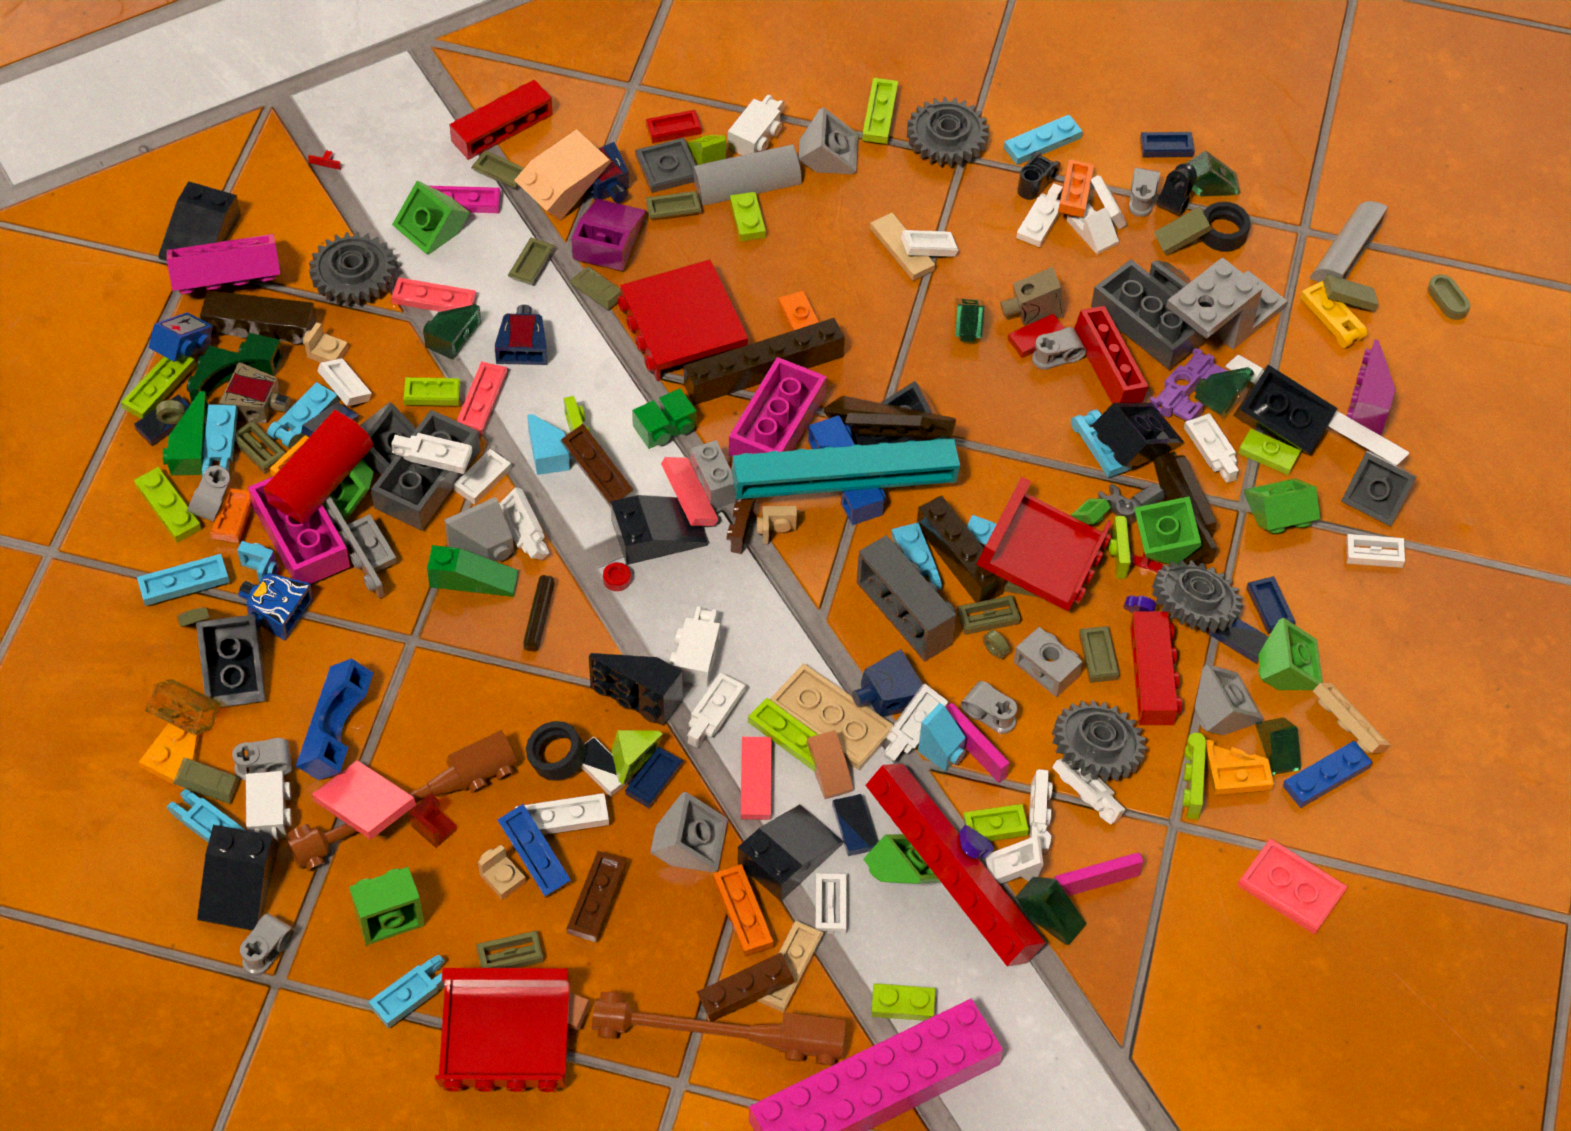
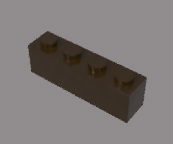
[200,290,316,344]
[917,495,1005,602]

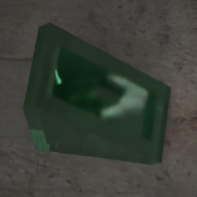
[1256,718,1301,775]

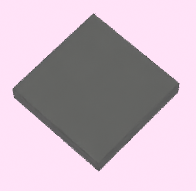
[635,138,696,193]

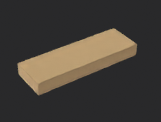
[870,213,935,281]
[756,920,823,1013]

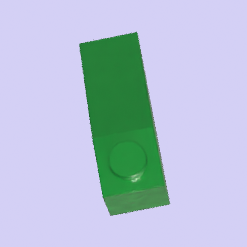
[163,391,208,476]
[427,545,518,597]

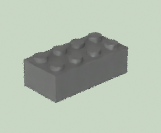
[1091,259,1206,370]
[371,410,481,531]
[856,535,956,662]

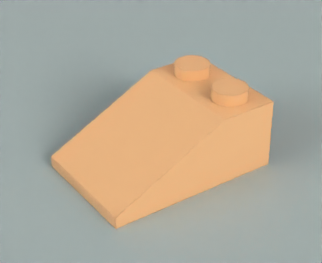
[514,129,612,221]

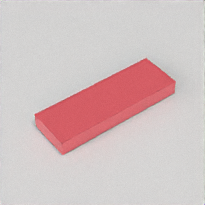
[391,277,476,317]
[457,361,508,436]
[661,457,718,526]
[741,737,771,820]

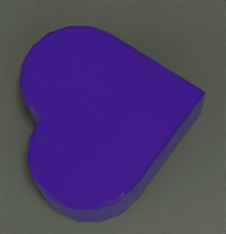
[1123,596,1158,613]
[959,825,994,859]

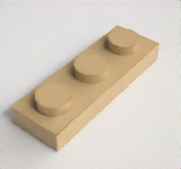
[1313,683,1390,753]

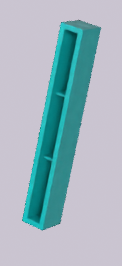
[731,439,960,499]

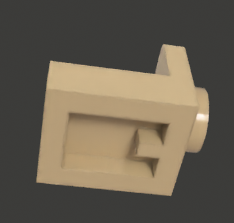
[303,322,349,363]
[757,506,797,544]
[478,845,526,900]

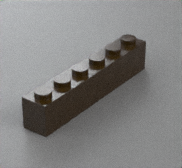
[684,318,845,405]

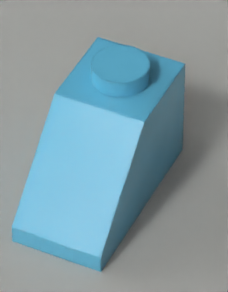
[527,414,573,475]
[918,703,966,772]

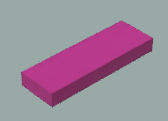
[430,186,501,214]
[946,703,1009,783]
[1052,853,1143,900]

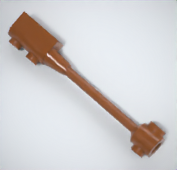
[287,730,517,871]
[592,992,846,1065]

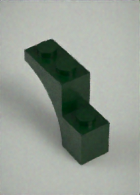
[187,333,283,403]

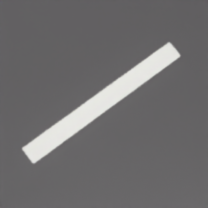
[1226,355,1409,465]

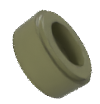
[156,400,185,424]
[983,630,1010,659]

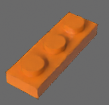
[1058,159,1094,217]
[713,864,773,956]

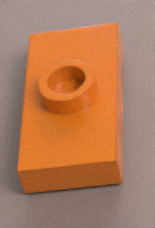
[778,291,819,331]
[210,487,252,543]

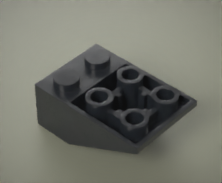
[589,653,683,726]

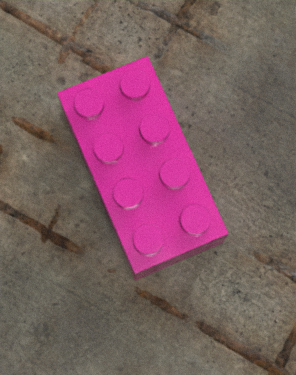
[167,234,281,294]
[729,357,827,457]
[248,476,350,584]

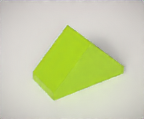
[687,134,726,165]
[612,730,663,785]

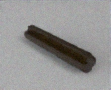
[523,575,554,652]

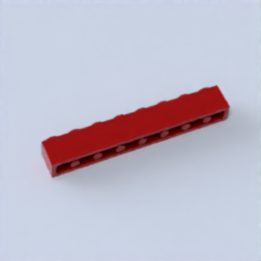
[865,763,1045,967]

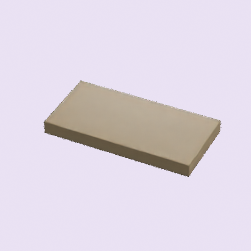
[770,663,893,771]

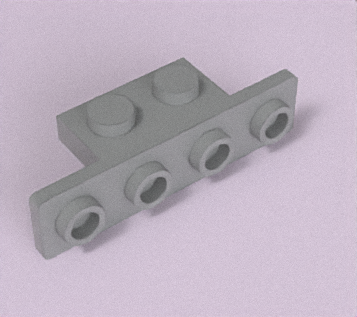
[325,497,397,598]

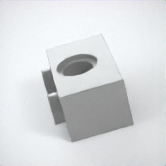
[690,440,737,509]
[1014,627,1082,698]

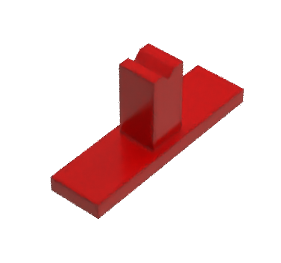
[308,150,341,170]
[1130,553,1163,573]

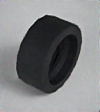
[1200,202,1251,252]
[525,721,586,781]

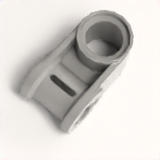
[1129,167,1160,217]
[1032,327,1086,370]
[187,465,230,522]
[960,681,1017,734]
[232,738,292,781]
[240,913,295,976]

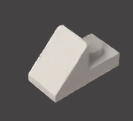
[1067,203,1119,255]
[986,836,1044,884]

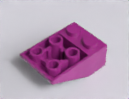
[571,199,646,271]
[1346,339,1395,436]

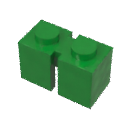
[632,388,697,449]

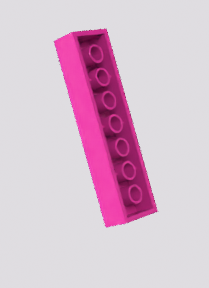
[749,998,1003,1131]

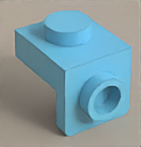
[237,541,278,583]

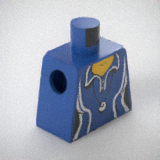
[238,573,313,641]

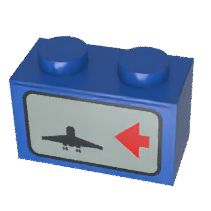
[148,312,213,362]

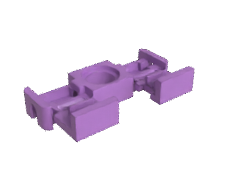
[1150,348,1232,421]

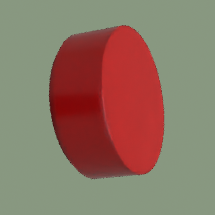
[603,562,631,591]

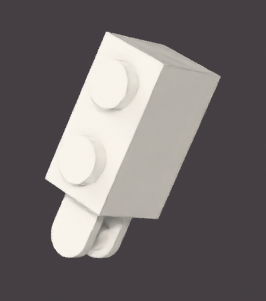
[728,95,785,155]
[669,606,720,687]
[246,771,292,854]

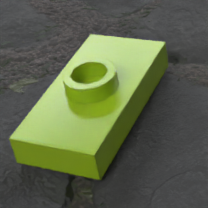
[403,377,461,406]
[1238,429,1301,475]
[1109,516,1131,579]

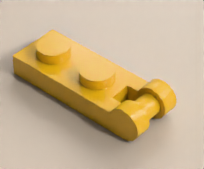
[1300,281,1368,348]

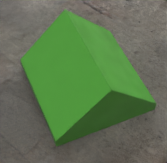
[1134,496,1201,564]

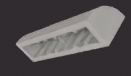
[694,144,802,206]
[1310,201,1388,282]

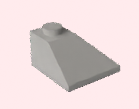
[798,107,858,174]
[444,497,514,562]
[1195,664,1264,735]
[650,792,728,872]

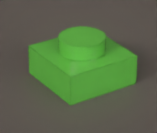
[1071,499,1111,525]

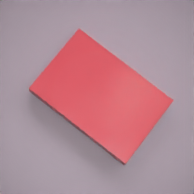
[312,760,416,840]
[1237,838,1348,935]

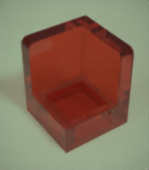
[409,793,457,848]

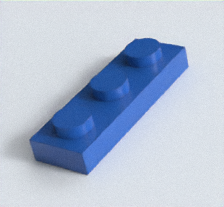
[1283,741,1372,808]
[497,804,571,898]

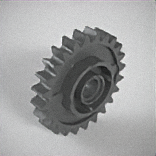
[907,97,989,167]
[309,232,396,306]
[1152,560,1243,633]
[1052,700,1147,782]

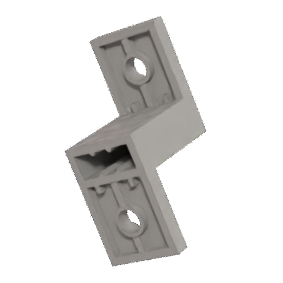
[1166,258,1287,349]

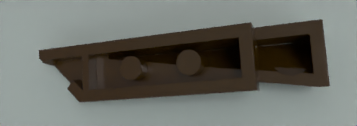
[823,396,956,439]
[1153,452,1217,566]

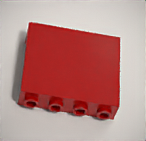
[617,259,748,381]
[976,476,1112,611]
[435,968,571,1092]

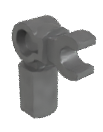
[1098,483,1165,525]

